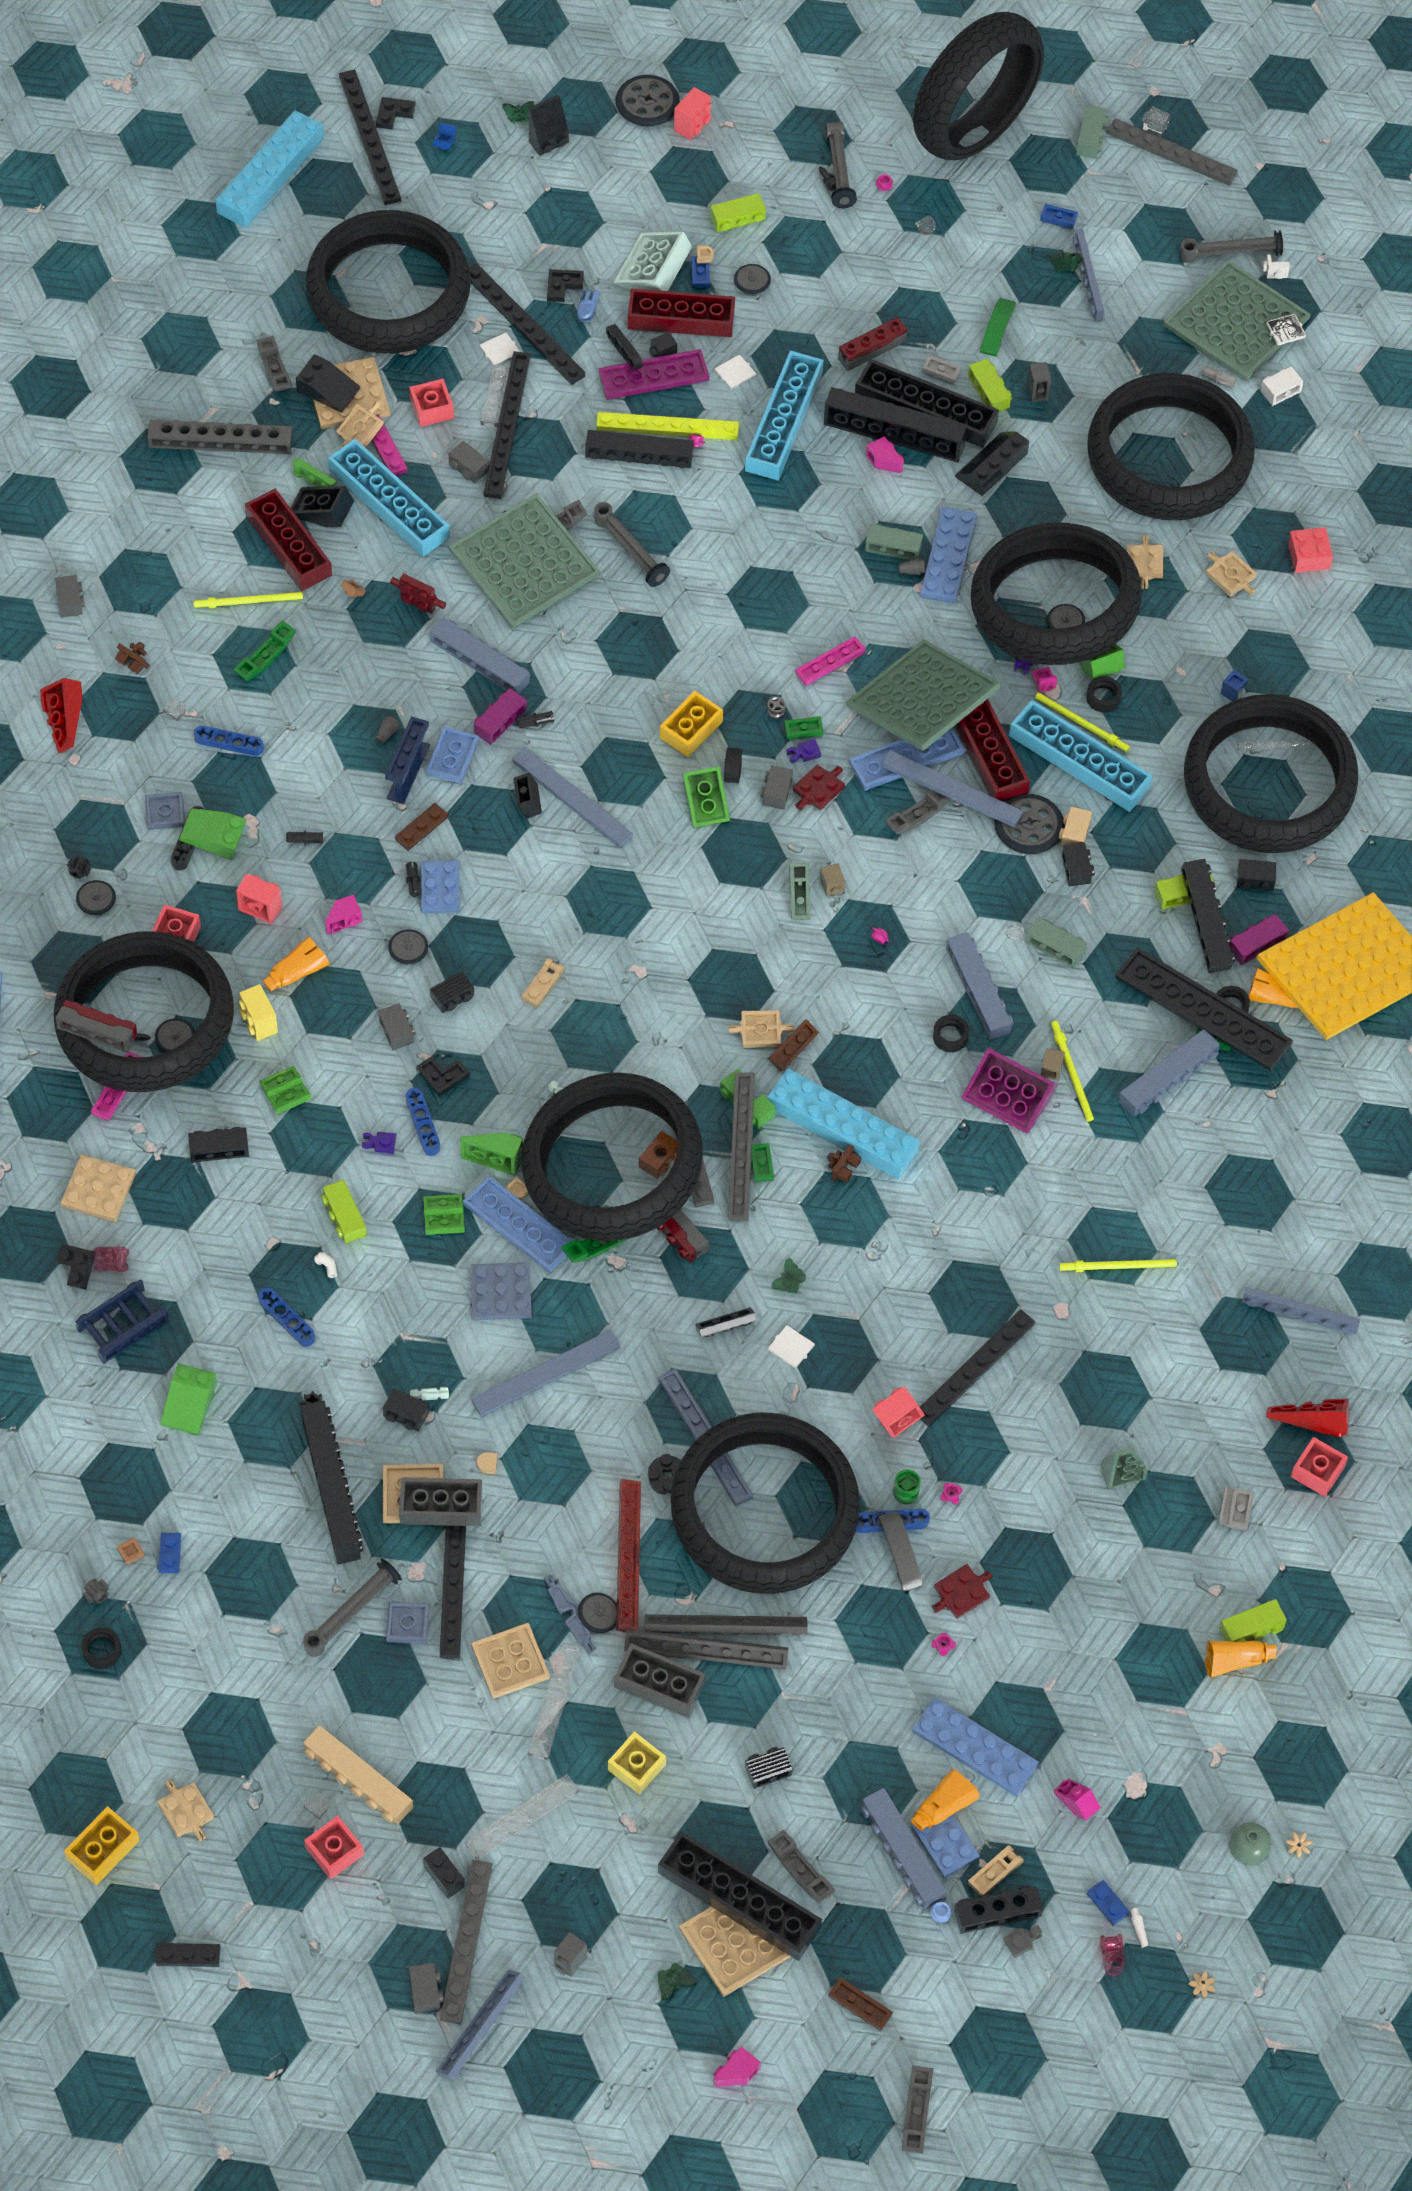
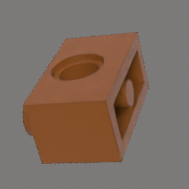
[639,1131,678,1179]

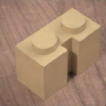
[1059,807,1092,847]

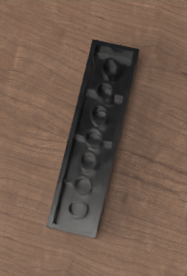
[855,359,999,448]
[824,387,967,463]
[301,1400,363,1565]
[658,1831,822,1961]

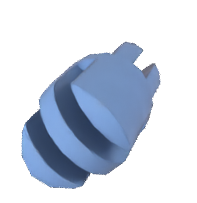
[577,290,600,323]

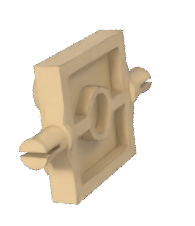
[336,401,384,449]
[1127,535,1163,589]
[1206,551,1257,597]
[729,1010,794,1048]
[157,1779,214,1842]

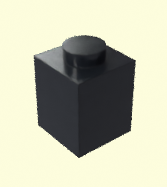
[649,332,678,357]

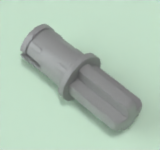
[1201,365,1237,388]

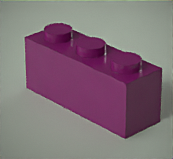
[474,688,527,745]
[1229,914,1289,966]

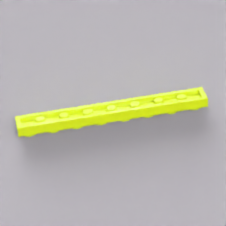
[596,412,739,440]

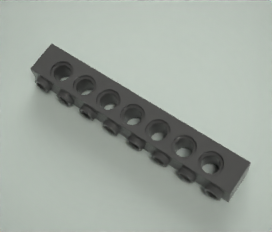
[148,419,293,454]

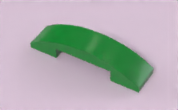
[980,298,1016,357]
[233,620,296,681]
[561,1239,625,1263]

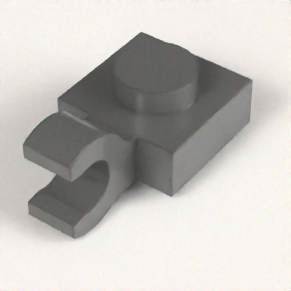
[1004,1925,1042,1958]

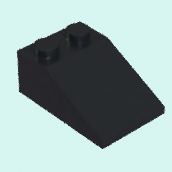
[528,95,569,156]
[295,354,360,413]
[291,486,354,527]

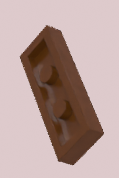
[395,803,448,851]
[767,1019,819,1072]
[828,1977,893,2031]

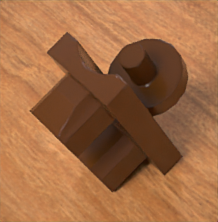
[115,642,150,674]
[827,1145,861,1182]

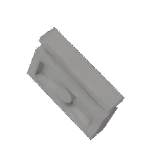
[1218,1487,1254,1531]

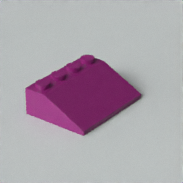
[961,1048,1058,1134]

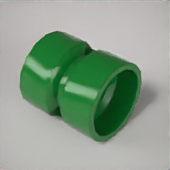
[893,1469,921,1505]

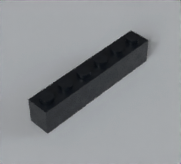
[585,430,694,468]
[1181,859,1235,973]

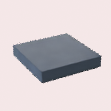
[145,792,185,830]
[386,1602,430,1644]

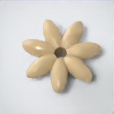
[1286,1832,1313,1858]
[1189,1971,1216,1998]

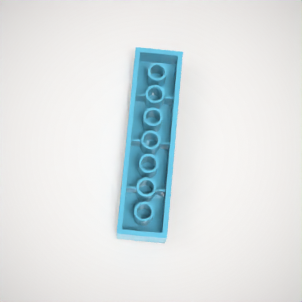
[216,110,324,228]
[745,351,824,481]
[328,439,450,557]
[1009,700,1153,812]
[768,1068,920,1180]

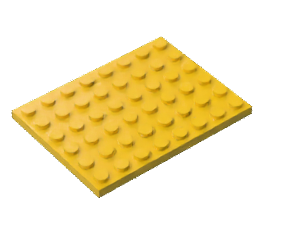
[1256,892,1412,1040]

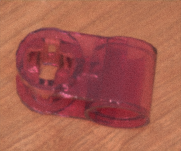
[92,1247,129,1272]
[1100,1934,1125,1977]

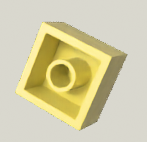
[238,984,278,1041]
[608,1731,666,1795]

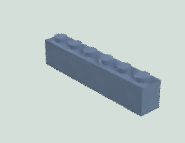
[430,617,530,694]
[946,932,1013,1040]
[1118,1029,1220,1117]
[861,1788,947,1910]

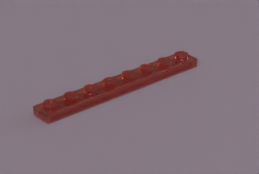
[616,1479,641,1632]

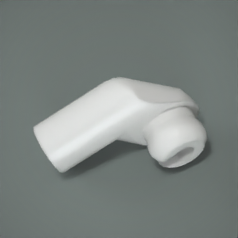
[314,1252,337,1278]

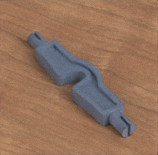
[544,1575,596,1654]

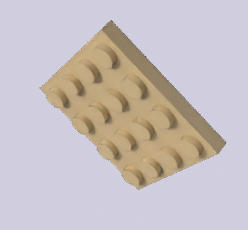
[313,357,390,430]
[679,1907,791,1997]

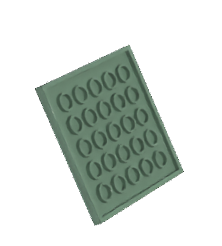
[1163,260,1311,381]
[449,493,600,629]
[846,639,1001,751]

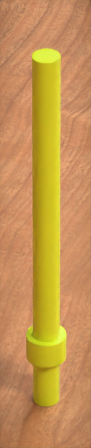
[194,592,303,608]
[1035,692,1130,753]
[1051,1021,1094,1122]
[1059,1259,1177,1272]

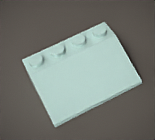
[614,232,692,291]

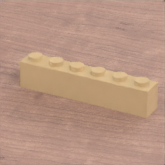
[303,1725,413,1825]

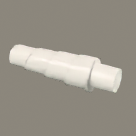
[1130,1908,1148,1947]

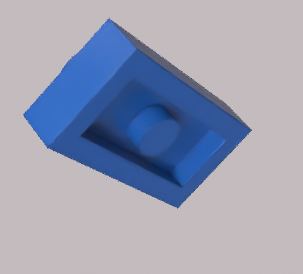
[1040,204,1078,229]
[691,256,710,288]
[158,1533,182,1573]
[1087,1880,1130,1926]

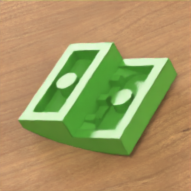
[259,1066,312,1115]
[423,1194,465,1235]

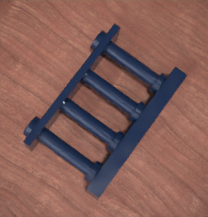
[385,716,430,804]
[75,1279,169,1364]

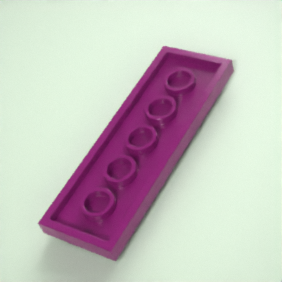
[598,349,710,400]

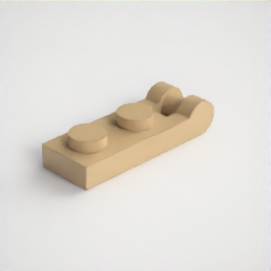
[521,958,565,1009]
[968,1845,1024,1896]

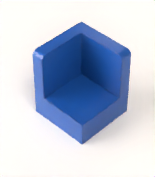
[1220,670,1248,701]

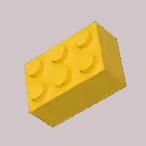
[660,690,723,758]
[64,1806,140,1886]

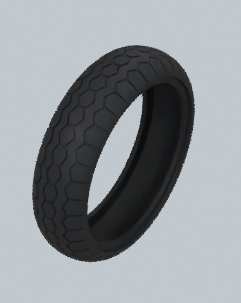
[913,12,1044,160]
[306,210,471,354]
[1087,373,1255,520]
[971,522,1142,665]
[1184,694,1358,853]
[54,931,234,1092]
[521,1072,703,1241]
[671,1412,860,1594]

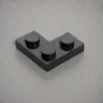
[376,97,416,130]
[547,269,584,302]
[416,1057,470,1096]
[57,1244,96,1290]

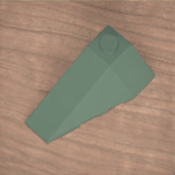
[1101,1447,1148,1489]

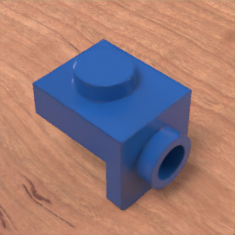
[433,122,457,150]

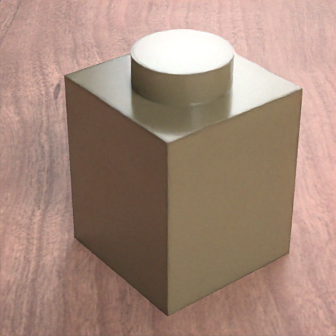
[820,863,845,895]
[1041,1048,1065,1081]

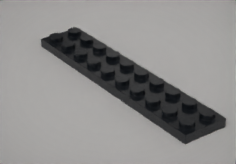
[1115,947,1293,1071]

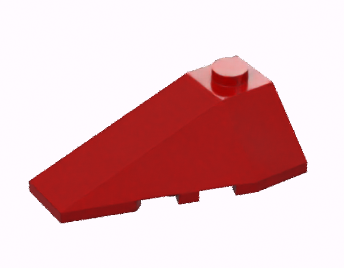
[40,678,82,753]
[1266,1398,1349,1437]

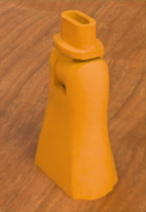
[262,936,330,992]
[1248,968,1298,1008]
[1205,1640,1277,1678]
[911,1769,979,1831]

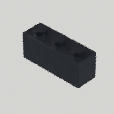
[188,1127,249,1163]

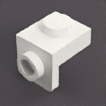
[1263,255,1289,279]

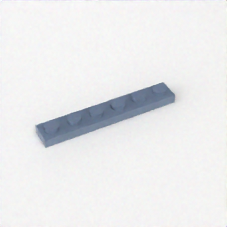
[1073,229,1104,322]
[1242,1287,1360,1334]
[436,1970,525,2080]

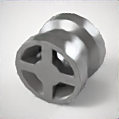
[767,696,786,720]

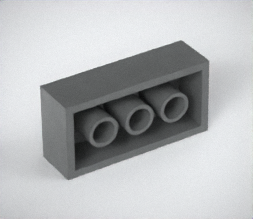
[399,1477,483,1526]
[614,1643,706,1718]

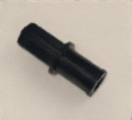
[517,711,554,728]
[286,830,323,845]
[405,862,421,897]

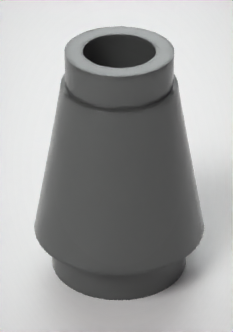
[899,558,926,576]
[375,716,399,744]

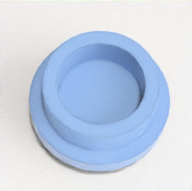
[930,1902,951,1923]

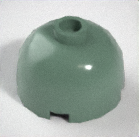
[1229,1822,1271,1866]

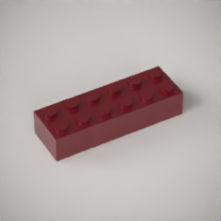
[627,288,735,337]
[245,488,332,591]
[955,699,1030,802]

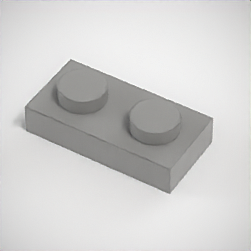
[922,355,961,384]

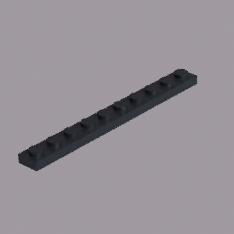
[339,69,401,205]
[469,263,585,385]
[484,351,531,499]

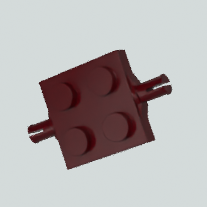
[390,573,447,614]
[793,764,845,810]
[931,1564,992,1619]

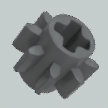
[84,1579,109,1604]

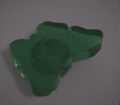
[502,101,534,123]
[1050,252,1082,271]
[771,1258,806,1293]
[657,1963,696,2001]

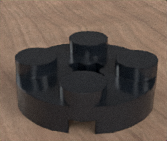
[648,1454,681,1495]

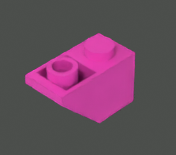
[866,436,904,473]
[325,895,363,934]
[1053,1778,1101,1820]
[713,2046,761,2087]

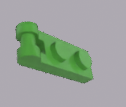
[292,458,337,487]

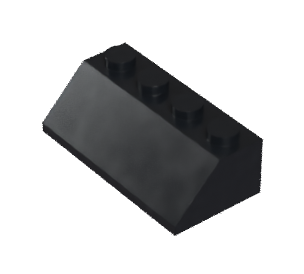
[955,431,1029,496]

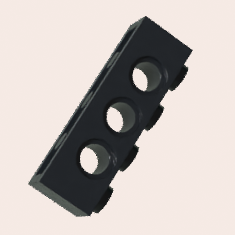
[954,1885,1043,1934]

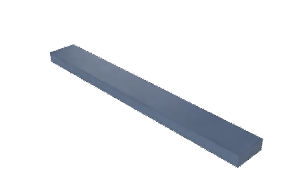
[512,747,633,848]
[882,750,1023,828]
[472,1330,620,1417]
[658,1368,753,1507]

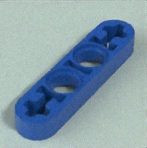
[194,726,264,756]
[406,1088,440,1156]
[258,1288,315,1347]
[856,1508,930,1533]

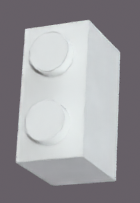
[1260,366,1303,406]

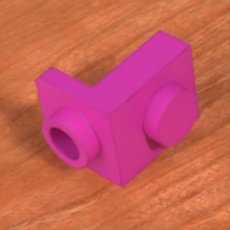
[1032,667,1057,692]

